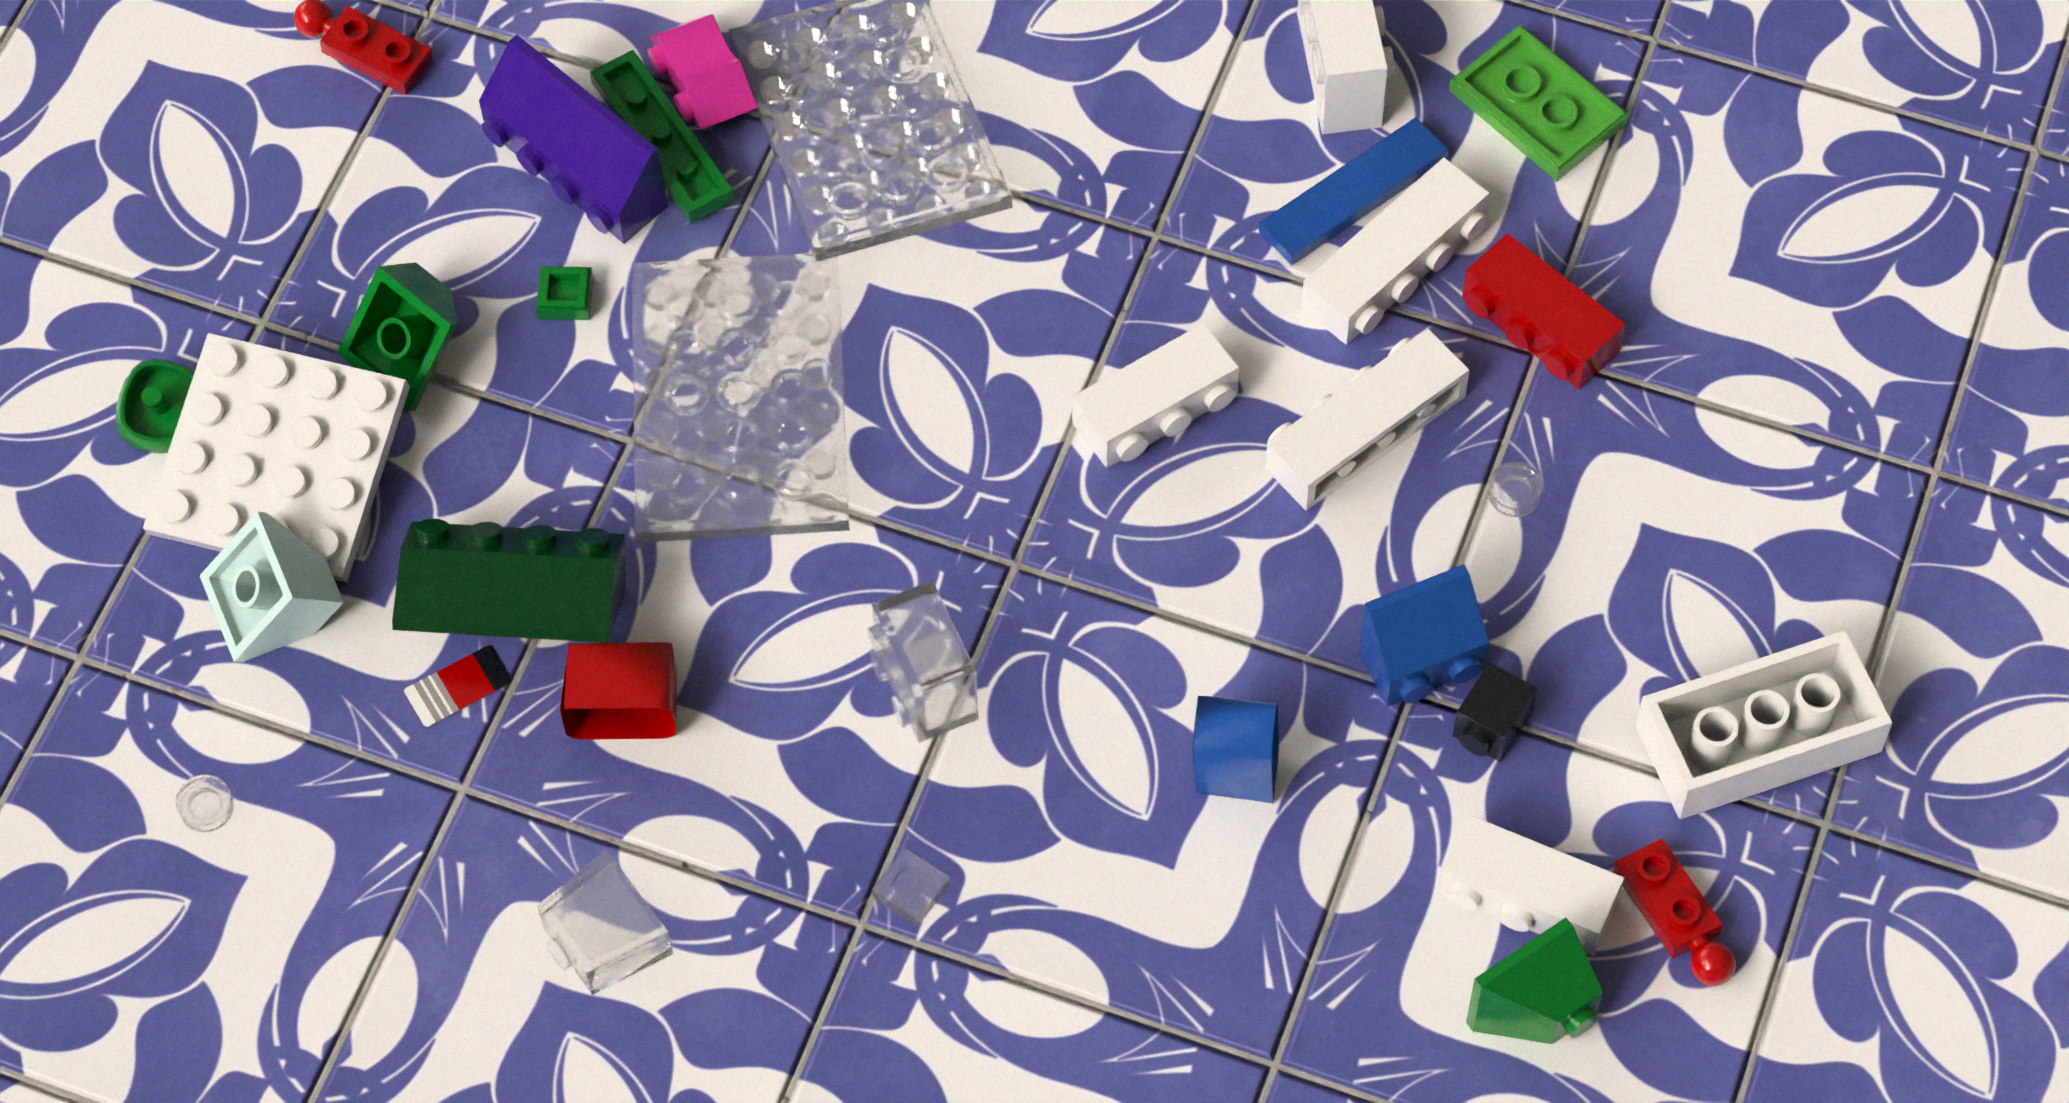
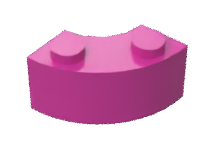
[647,14,758,129]

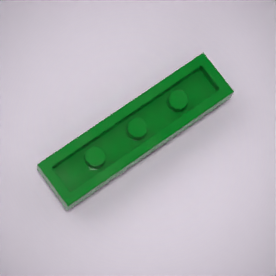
[590,50,735,224]

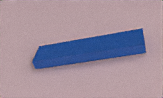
[1259,117,1449,266]

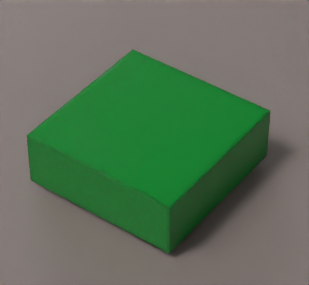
[536,266,593,320]

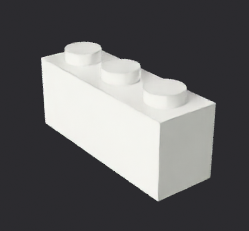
[1072,323,1239,468]
[1438,814,1624,957]

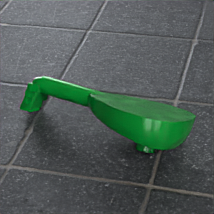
[116,359,195,454]

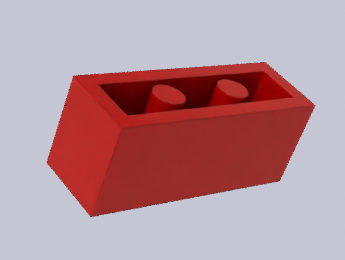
[1462,233,1626,390]

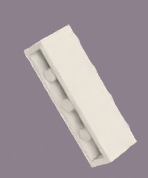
[1301,157,1490,345]
[1265,328,1469,511]

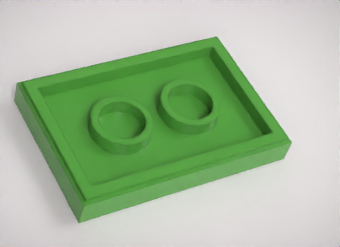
[1449,25,1629,182]

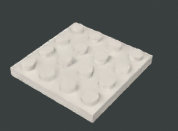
[143,333,410,583]

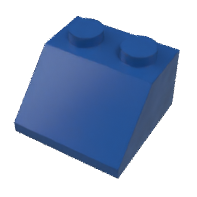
[1359,564,1489,707]

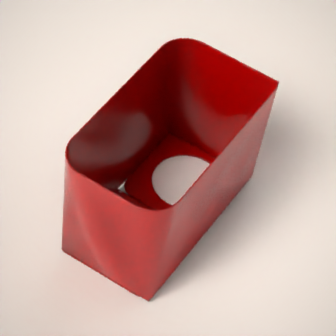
[560,642,677,740]

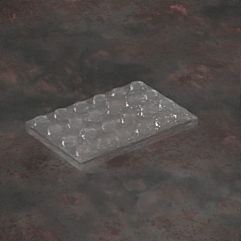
[729,0,1013,262]
[632,252,850,543]

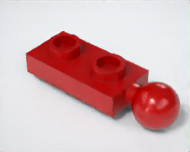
[293,0,433,95]
[1613,838,1736,986]

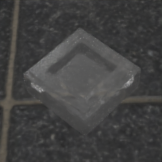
[872,848,950,927]

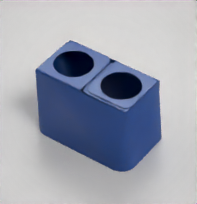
[1192,696,1279,804]

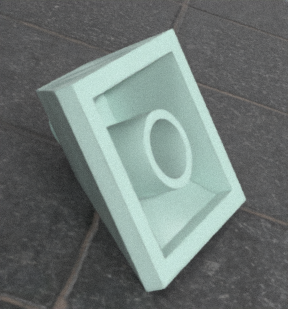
[200,511,344,662]

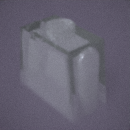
[537,849,673,995]

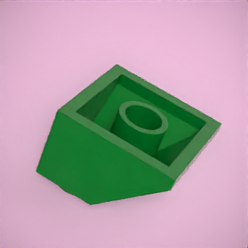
[337,262,458,411]
[1466,917,1603,1044]

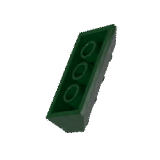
[392,519,626,643]

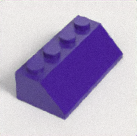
[479,35,668,244]

